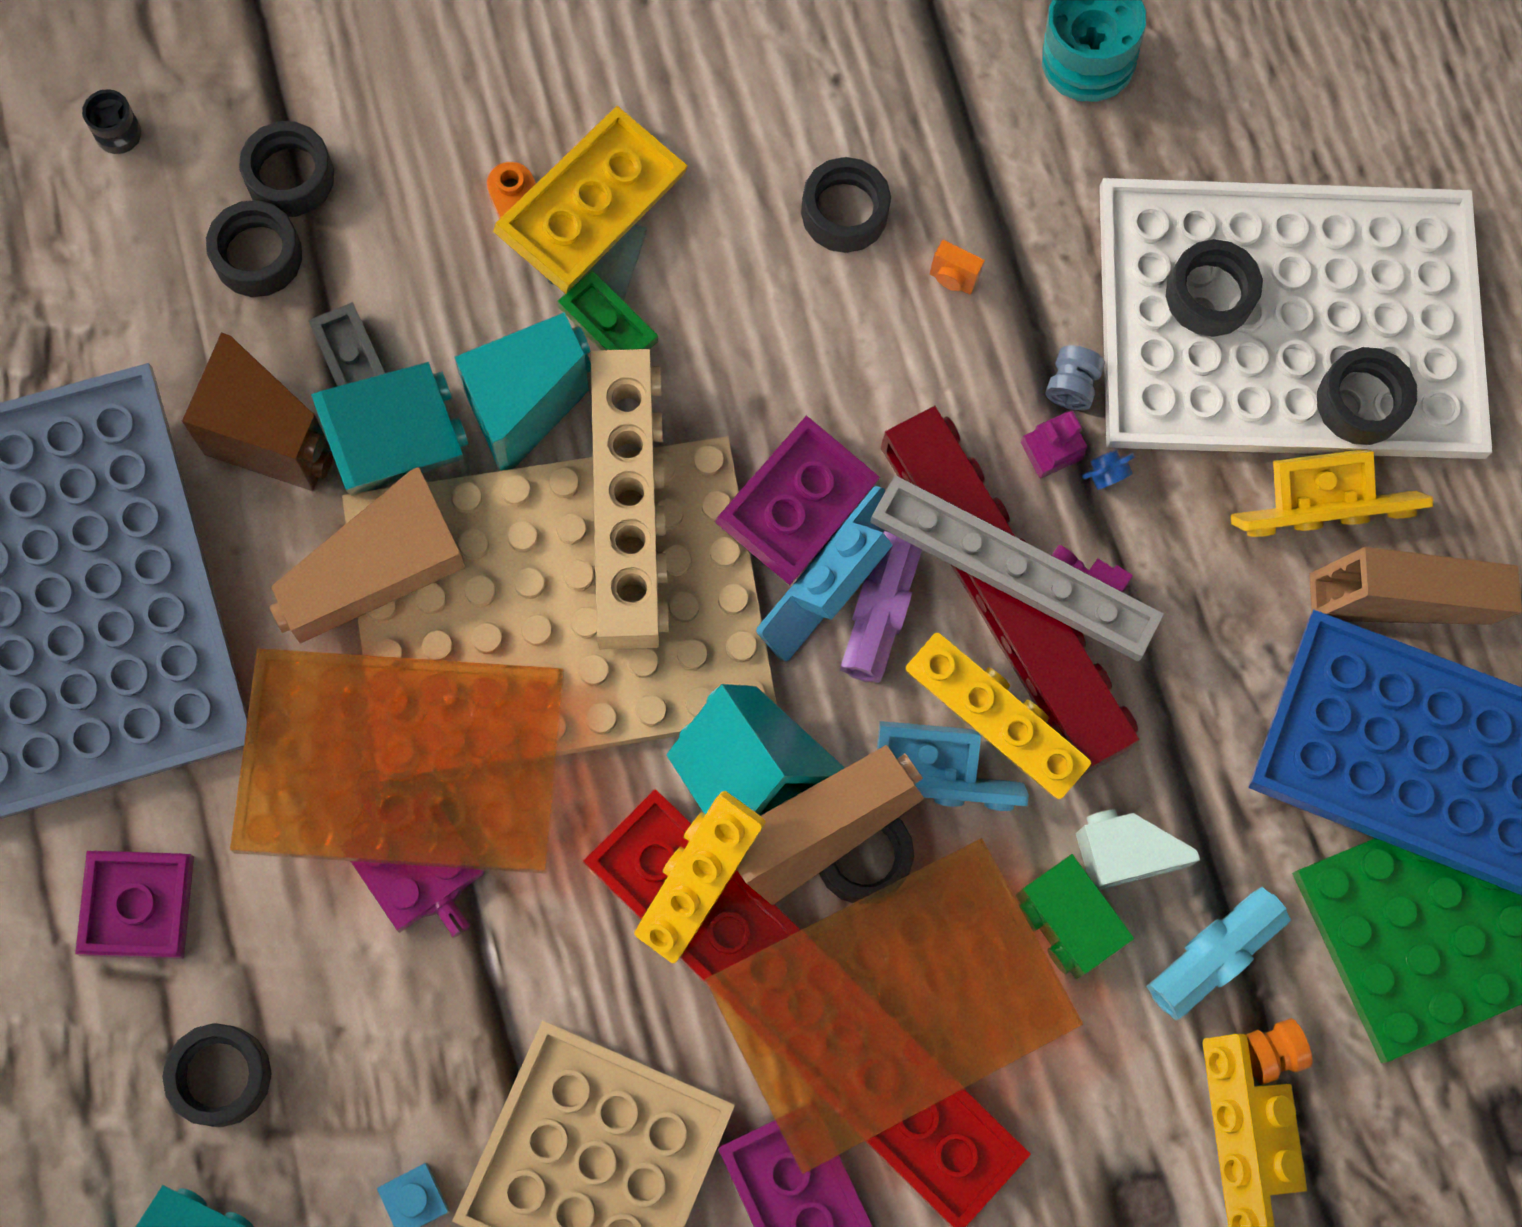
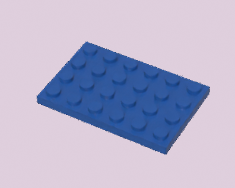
[1248,609,1522,895]

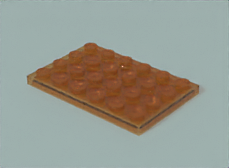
[230,648,564,874]
[705,838,1083,1174]

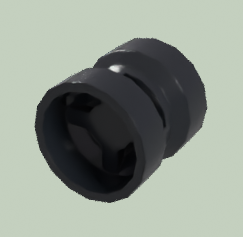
[82,89,141,154]

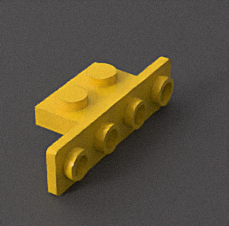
[1230,449,1433,537]
[906,633,1091,800]
[634,791,766,963]
[1202,1034,1307,1227]

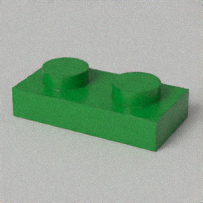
[557,270,658,350]

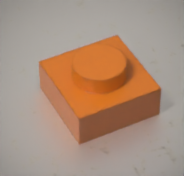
[929,239,985,295]

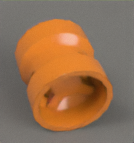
[1245,1018,1313,1085]

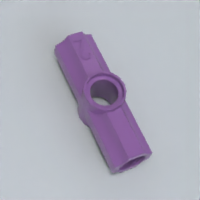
[840,531,922,683]

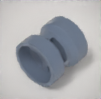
[1045,345,1105,410]

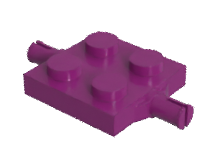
[340,784,485,938]

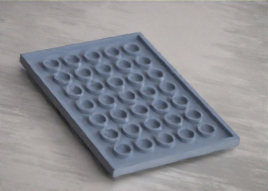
[0,363,256,819]

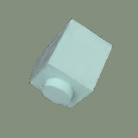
[1075,809,1200,890]

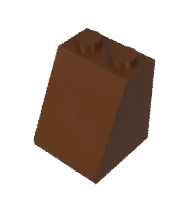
[182,332,333,492]

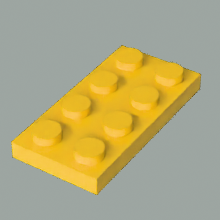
[493,106,688,294]

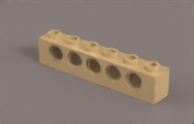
[591,349,669,650]

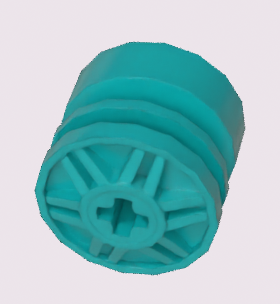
[1042,0,1146,102]

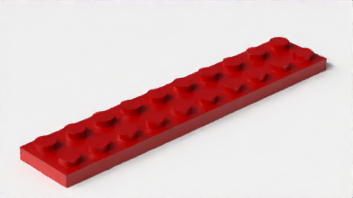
[583,789,1031,1227]

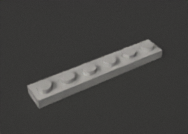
[870,475,1164,661]

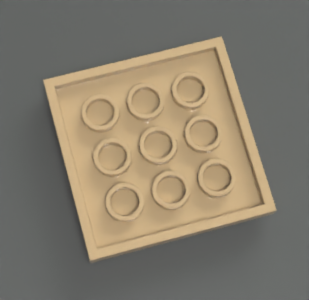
[452,1020,735,1227]

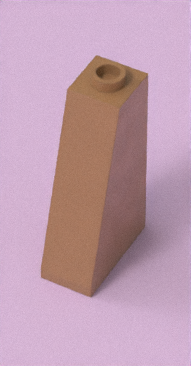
[269,467,465,644]
[1309,547,1522,625]
[737,745,925,905]

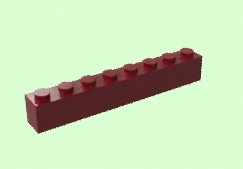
[881,405,1140,777]

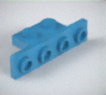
[756,486,893,661]
[844,721,1029,811]

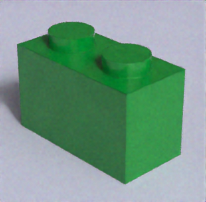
[1015,854,1135,979]

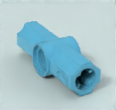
[1146,887,1291,1020]

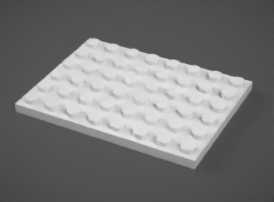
[1100,178,1492,459]

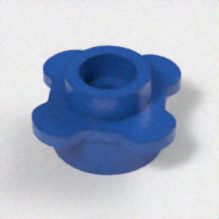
[1082,449,1135,490]

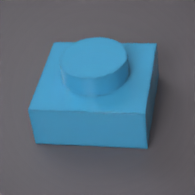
[377,1163,450,1227]

